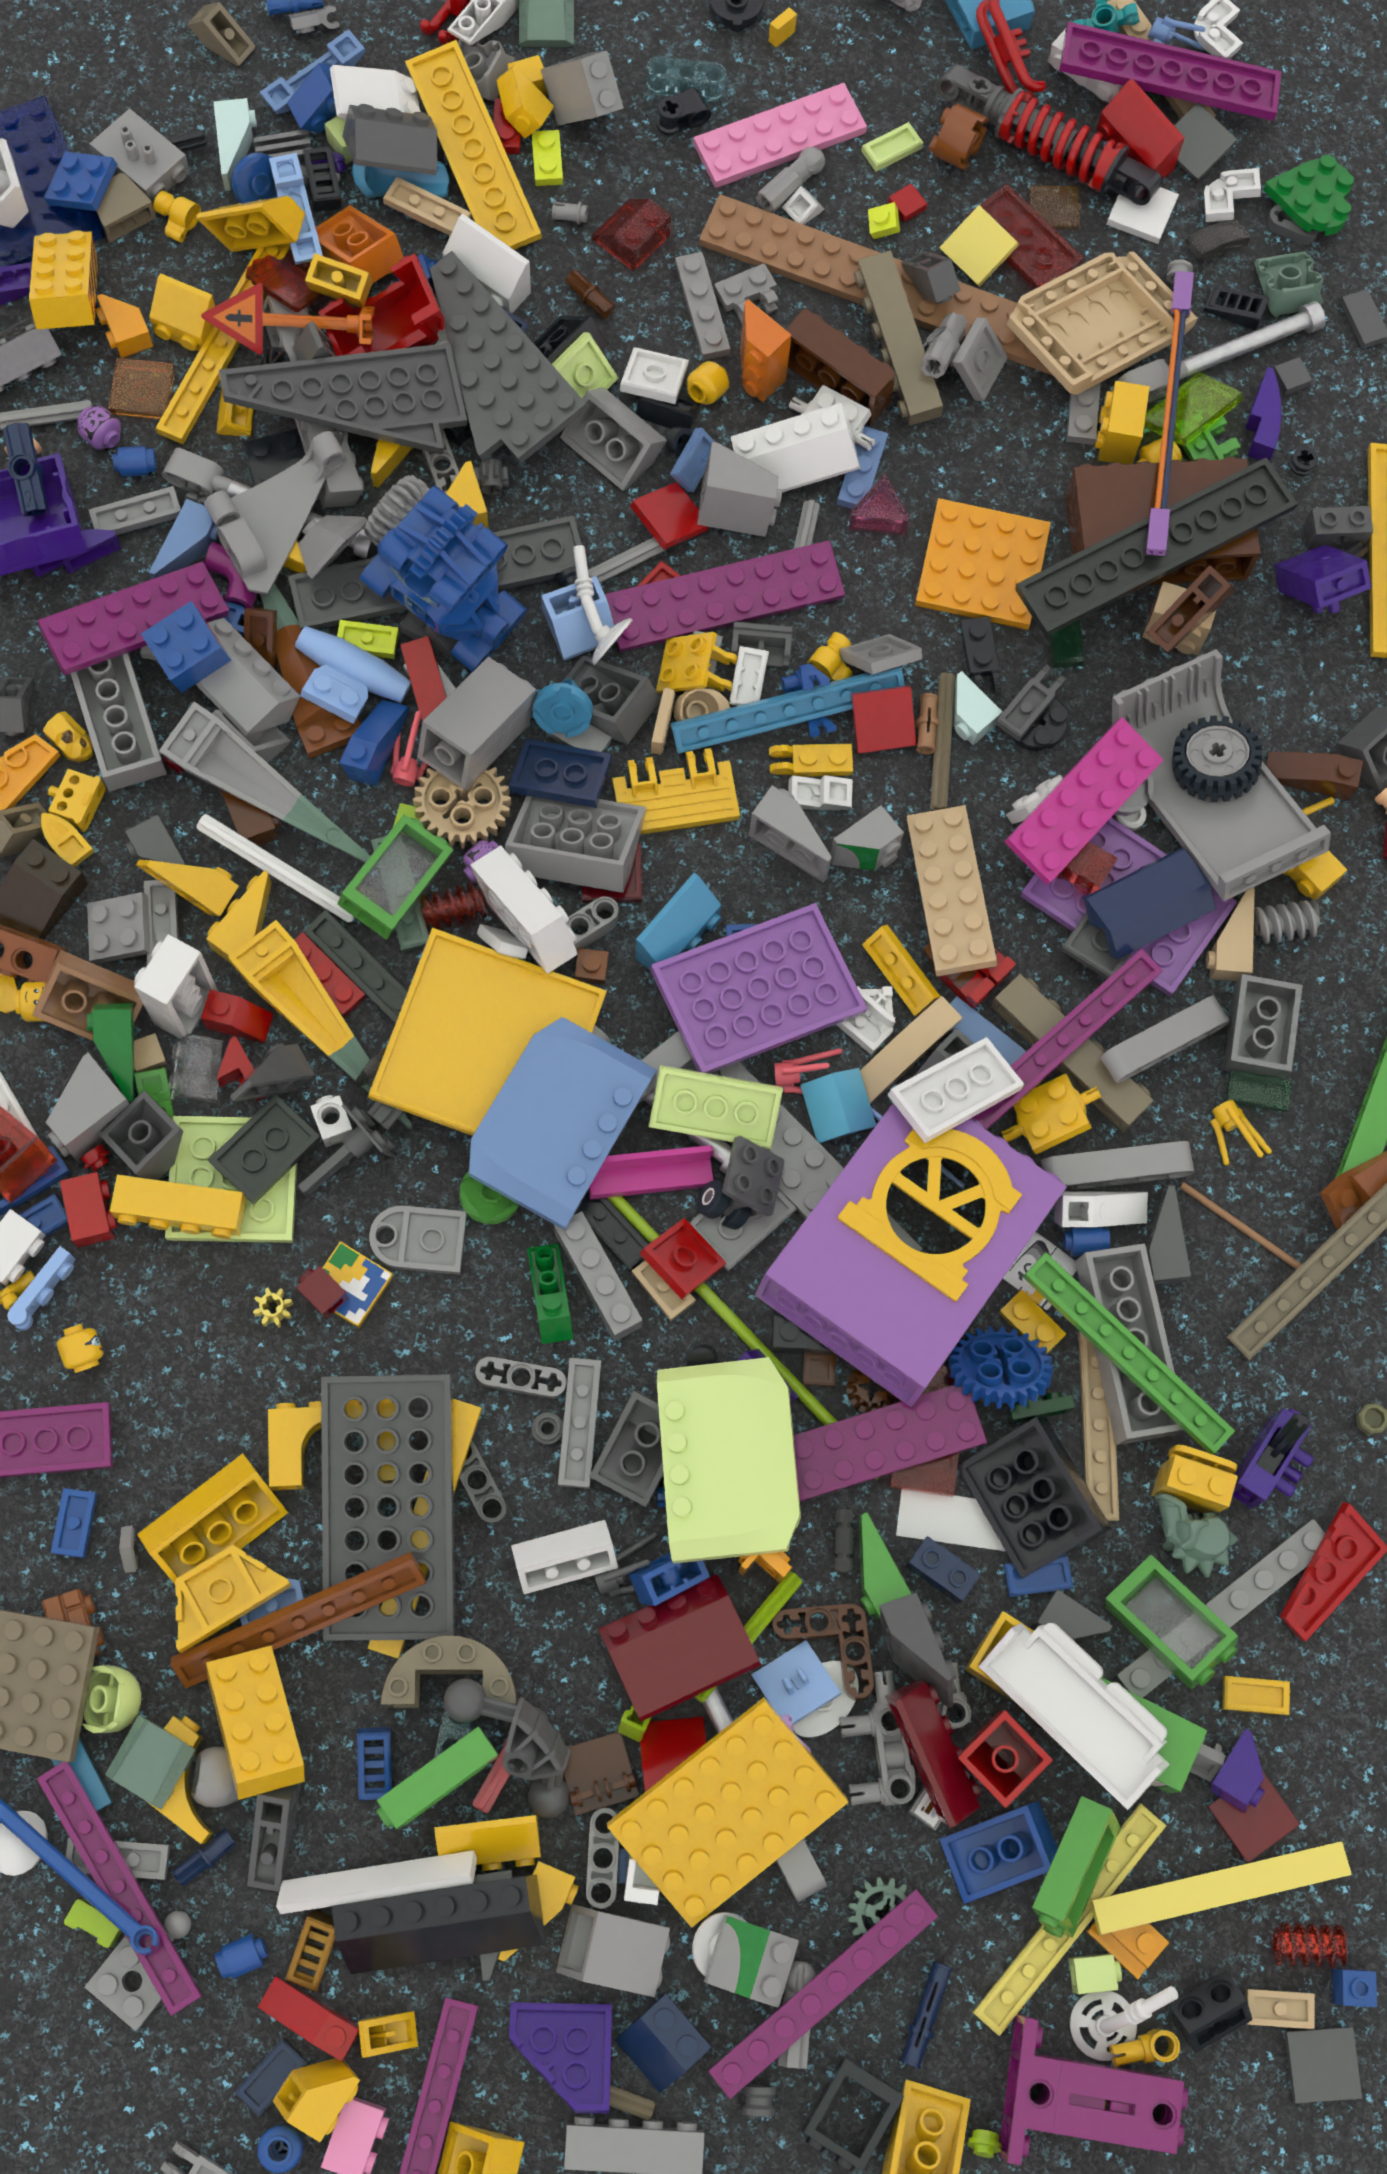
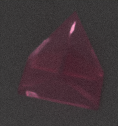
[848,473,909,535]

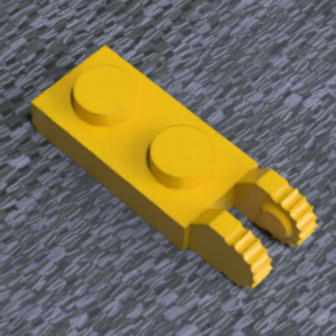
[769,744,853,777]

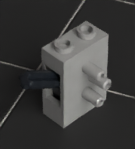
[89,108,207,205]

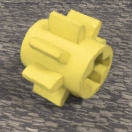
[253,1288,293,1328]

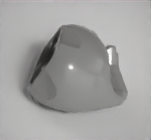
[191,1747,241,1808]

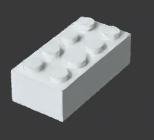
[470,845,578,974]
[134,934,218,1042]

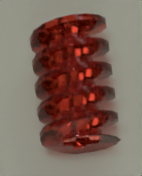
[420,882,487,930]
[1273,1922,1348,1968]

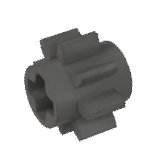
[474,459,509,495]

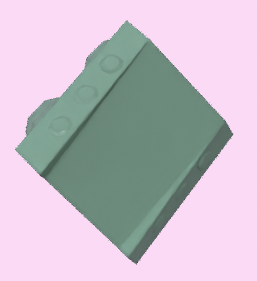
[519,0,574,47]
[1254,251,1324,319]
[105,1715,196,1810]

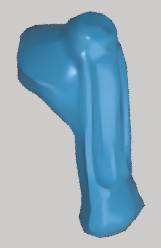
[352,161,449,199]

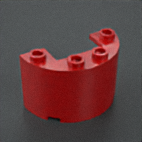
[318,253,445,356]

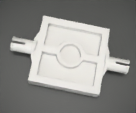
[789,385,875,451]

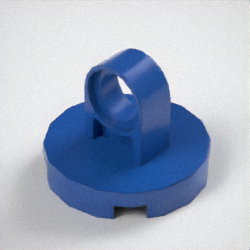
[232,153,278,203]

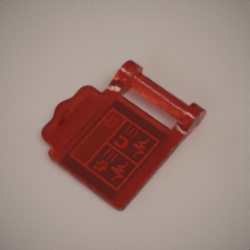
[246,249,324,312]

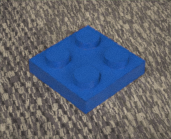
[44,152,118,211]

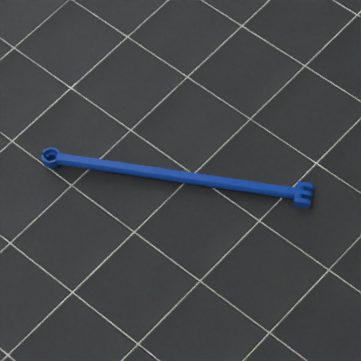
[0,1798,160,1956]

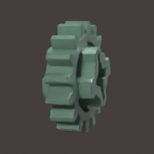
[847,1877,907,1948]

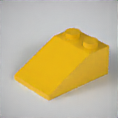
[882,2079,971,2174]

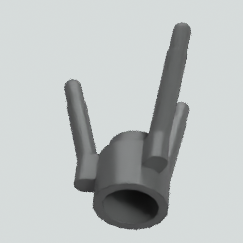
[594,1532,658,1597]

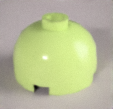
[83,1665,141,1733]

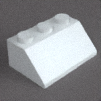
[442,214,531,313]

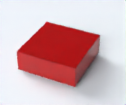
[888,183,928,222]

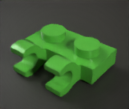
[1174,414,1241,461]

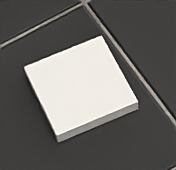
[1106,187,1179,244]
[620,347,689,404]

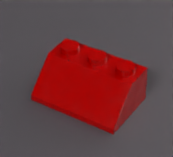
[1096,79,1185,178]

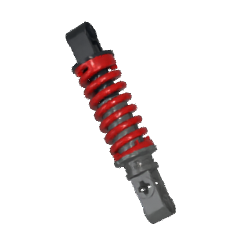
[935,64,1162,206]

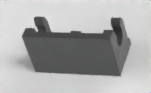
[730,622,793,669]

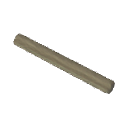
[930,672,955,811]

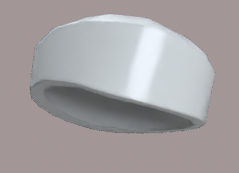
[0,1811,48,1876]

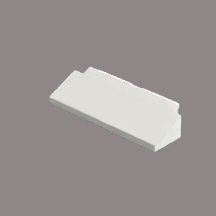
[978,1623,1170,1810]

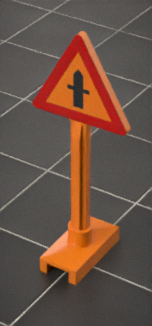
[201,283,375,355]

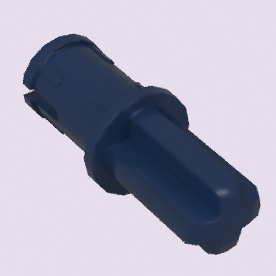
[173,1828,237,1886]

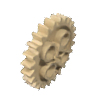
[413,767,511,849]

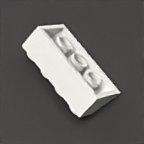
[731,402,860,492]

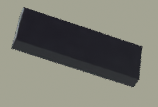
[576,1189,648,1272]

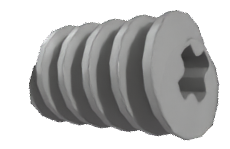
[1254,899,1320,944]

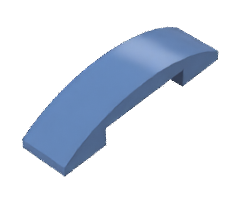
[260,29,366,114]

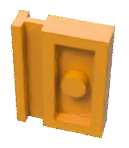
[1085,1922,1169,1980]

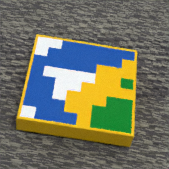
[323,1241,394,1328]

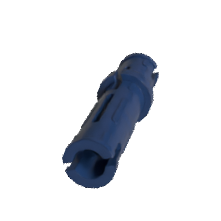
[900,1961,953,2069]

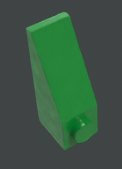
[87,1003,135,1101]

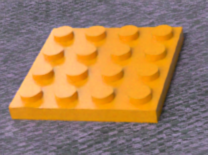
[915,498,1051,630]

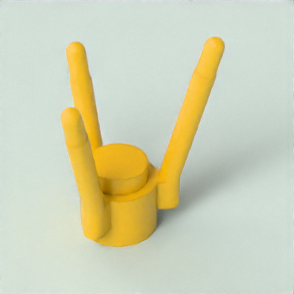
[1210,1100,1272,1166]

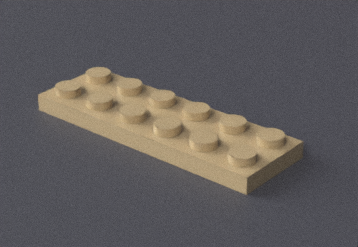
[907,805,997,977]

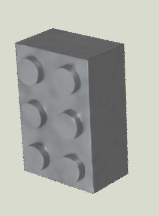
[1223,974,1303,1082]

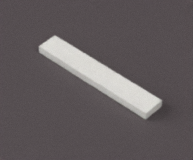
[276,1850,477,1914]

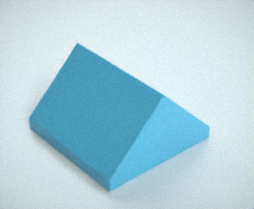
[800,1068,876,1143]

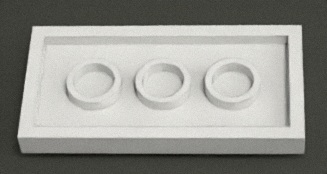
[888,1037,1024,1143]

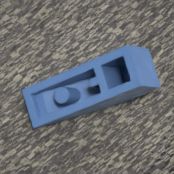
[149,499,219,579]

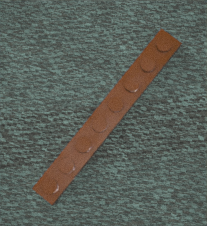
[171,1552,426,1688]

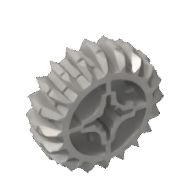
[364,475,430,547]

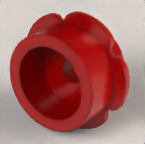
[81,1144,110,1171]

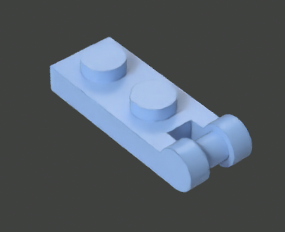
[7,1246,76,1330]

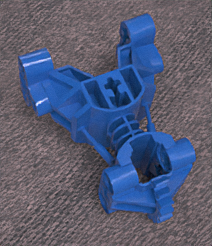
[359,485,528,672]

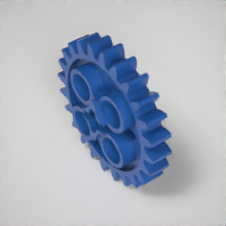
[948,1326,1053,1409]

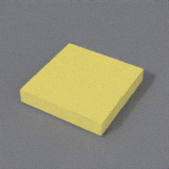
[939,205,1019,287]

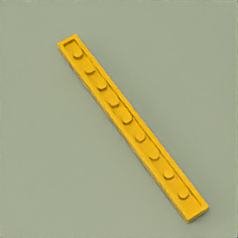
[156,243,292,444]

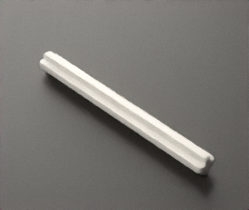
[196,814,355,923]

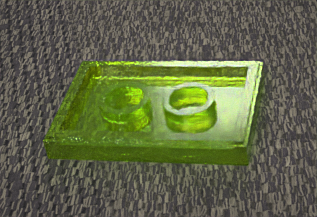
[1144,372,1243,446]

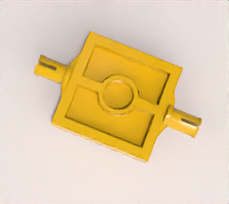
[1001,1073,1102,1155]

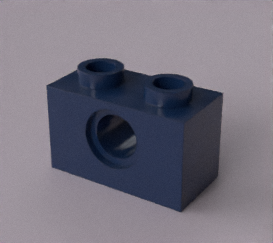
[905,1536,981,1604]

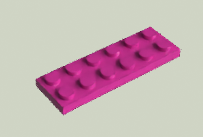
[1004,717,1164,885]

